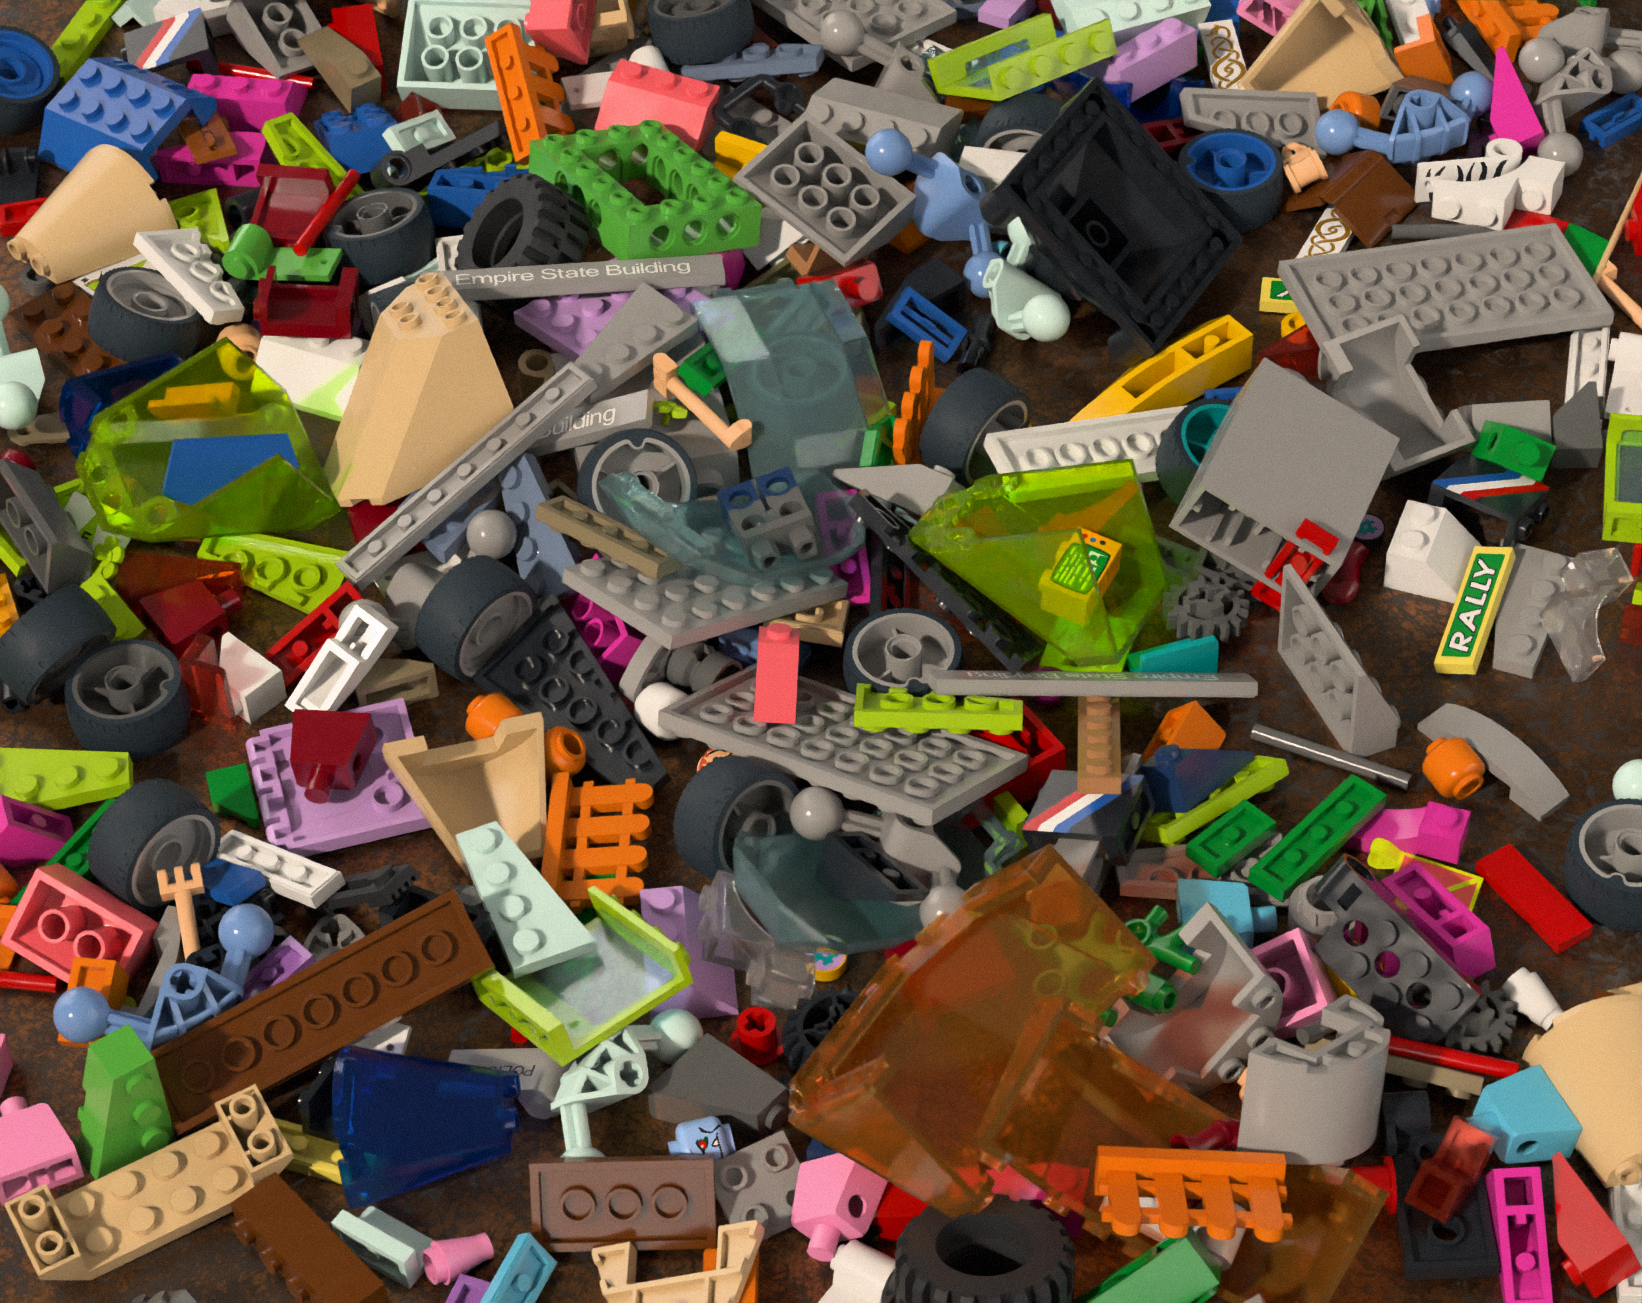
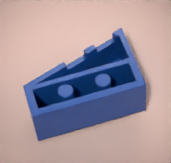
[427,163,529,229]

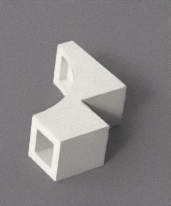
[1432,156,1565,231]

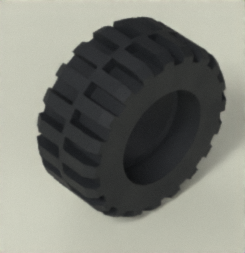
[454,173,589,322]
[895,1193,1075,1303]

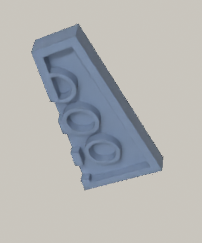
[681,43,825,83]
[498,453,582,609]

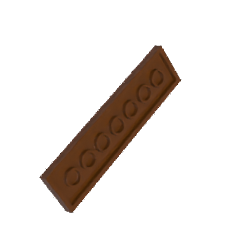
[150,889,496,1138]

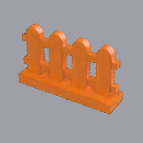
[1455,0,1559,63]
[484,22,575,166]
[893,340,946,468]
[541,772,655,914]
[1094,1146,1293,1242]

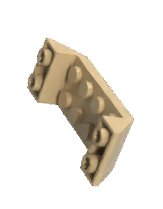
[4,1084,294,1280]

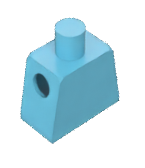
[1176,878,1277,955]
[1462,1064,1583,1164]

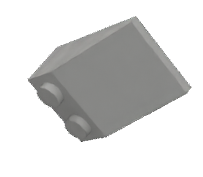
[225,0,322,80]
[832,464,974,538]

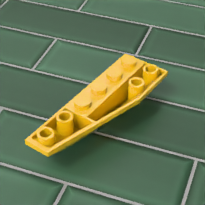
[1069,314,1253,422]

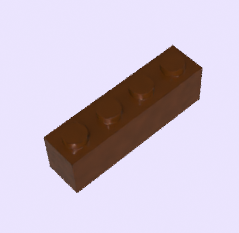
[231,1172,389,1303]

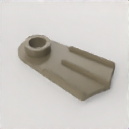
[7,406,98,446]

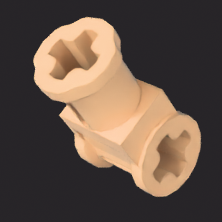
[1281,142,1329,195]

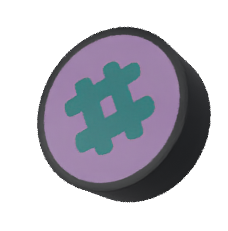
[1353,513,1386,550]

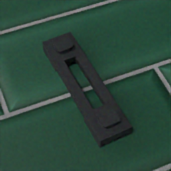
[302,864,420,919]

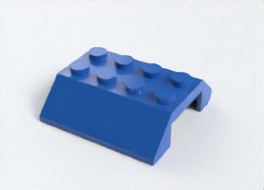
[38,57,217,187]

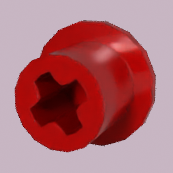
[730,1006,784,1067]
[1350,1155,1397,1216]

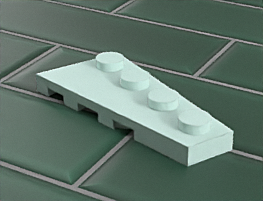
[456,821,597,979]

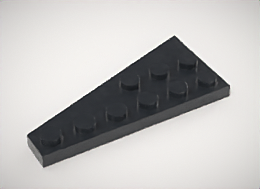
[847,489,1045,675]
[471,592,671,798]

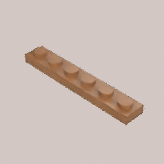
[1077,696,1121,794]

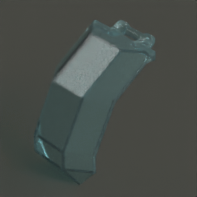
[690,277,892,506]
[599,469,867,589]
[733,797,1024,955]

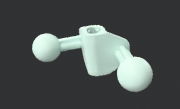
[983,217,1071,342]
[0,284,45,430]
[550,1008,704,1158]

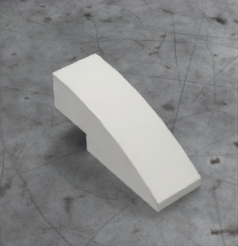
[284,605,399,712]

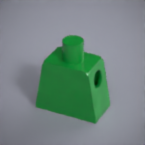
[1470,420,1557,483]

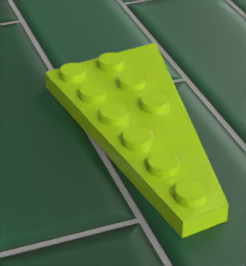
[0,747,134,811]

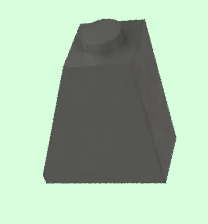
[647,1033,789,1142]

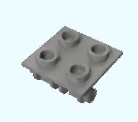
[714,1130,800,1242]

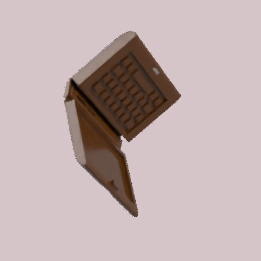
[1282,149,1420,249]

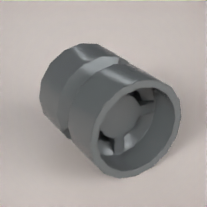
[665,640,742,693]

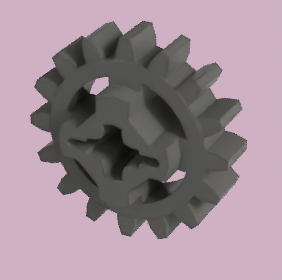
[1161,575,1250,643]
[1420,975,1517,1057]

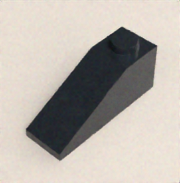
[874,258,966,357]
[814,831,930,902]

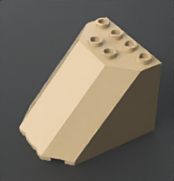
[322,272,514,507]

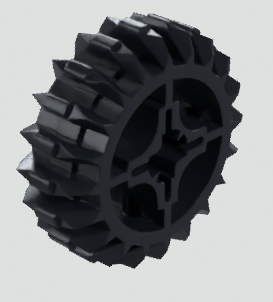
[782,983,901,1095]

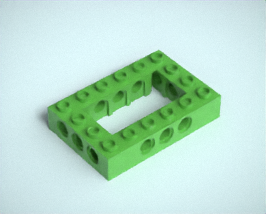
[529,120,762,260]

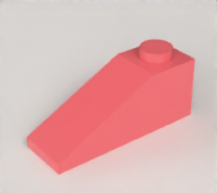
[753,623,800,724]

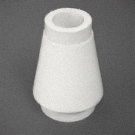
[1501,967,1564,1032]

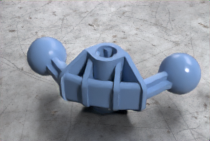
[1315,71,1493,166]
[865,128,1006,298]
[53,904,274,1052]

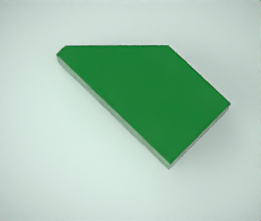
[859,415,901,468]
[205,763,261,829]

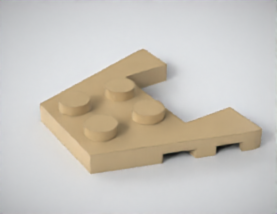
[592,1220,764,1303]

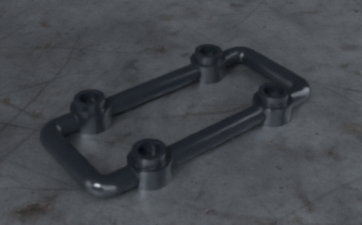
[712,73,898,181]

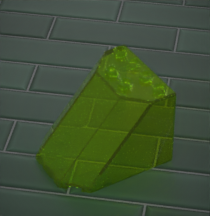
[74,336,341,543]
[908,458,1170,669]

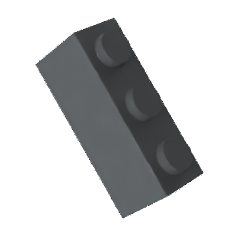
[0,458,95,594]

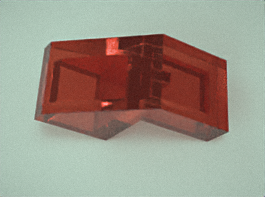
[1404,1115,1499,1223]

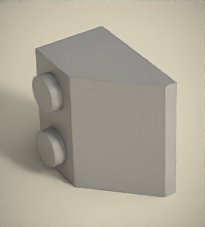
[1458,400,1552,452]

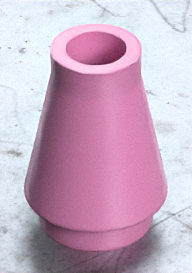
[422,1232,494,1285]

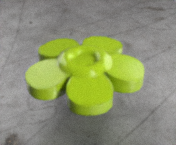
[92,535,125,580]

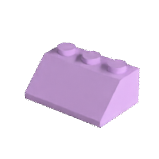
[1072,17,1197,106]
[640,886,738,1022]

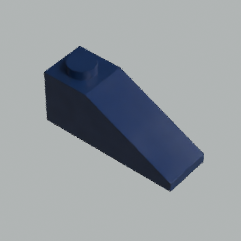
[1140,744,1255,813]

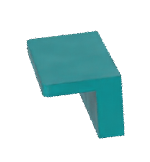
[1127,635,1219,673]

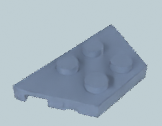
[398,474,503,564]

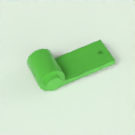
[222,223,343,282]

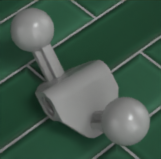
[1518,6,1642,83]
[820,10,940,104]
[1532,47,1642,177]
[338,509,517,650]
[790,786,975,940]

